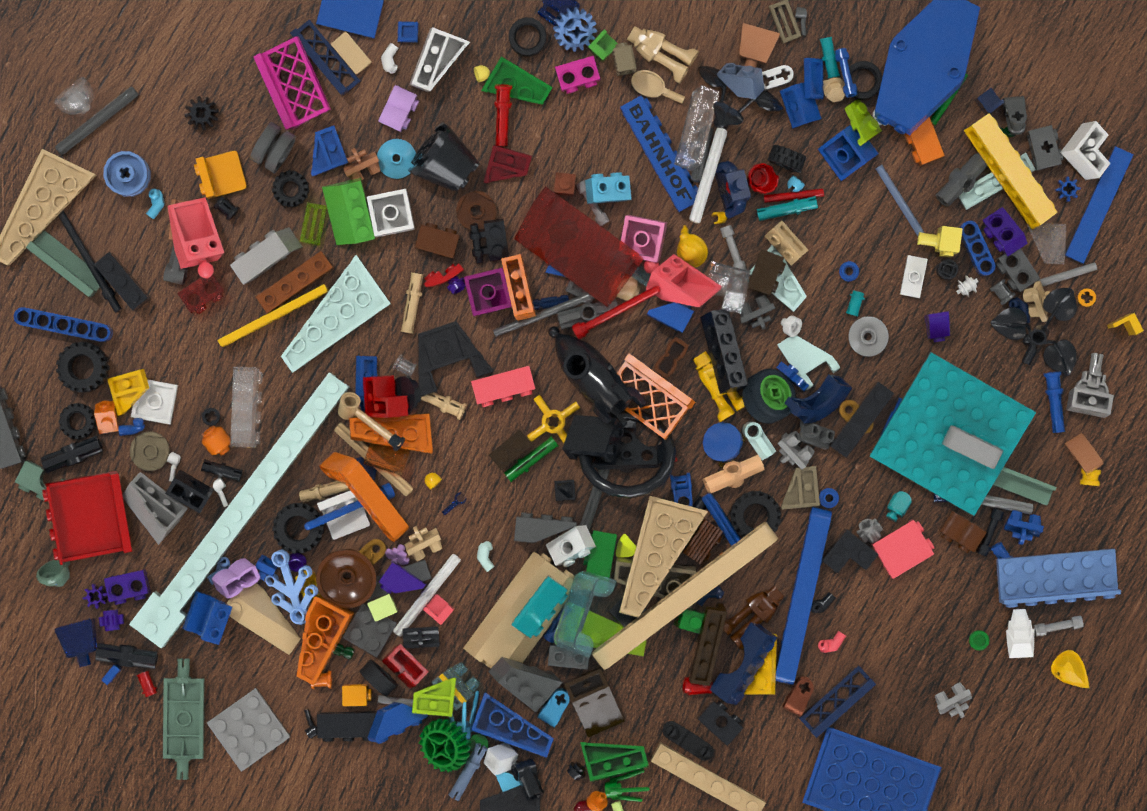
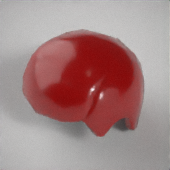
[747,163,779,194]

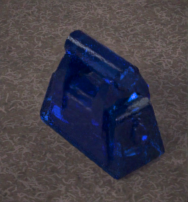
[537,0,580,26]

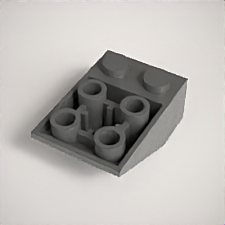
[514,512,577,543]

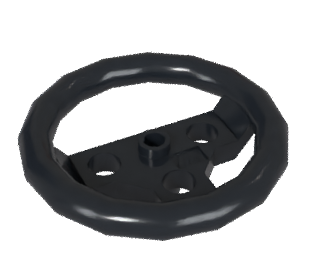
[578,410,677,499]

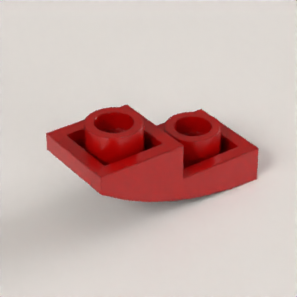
[424,263,464,288]

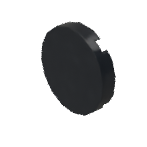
[394,376,421,415]

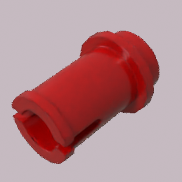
[136,671,157,697]

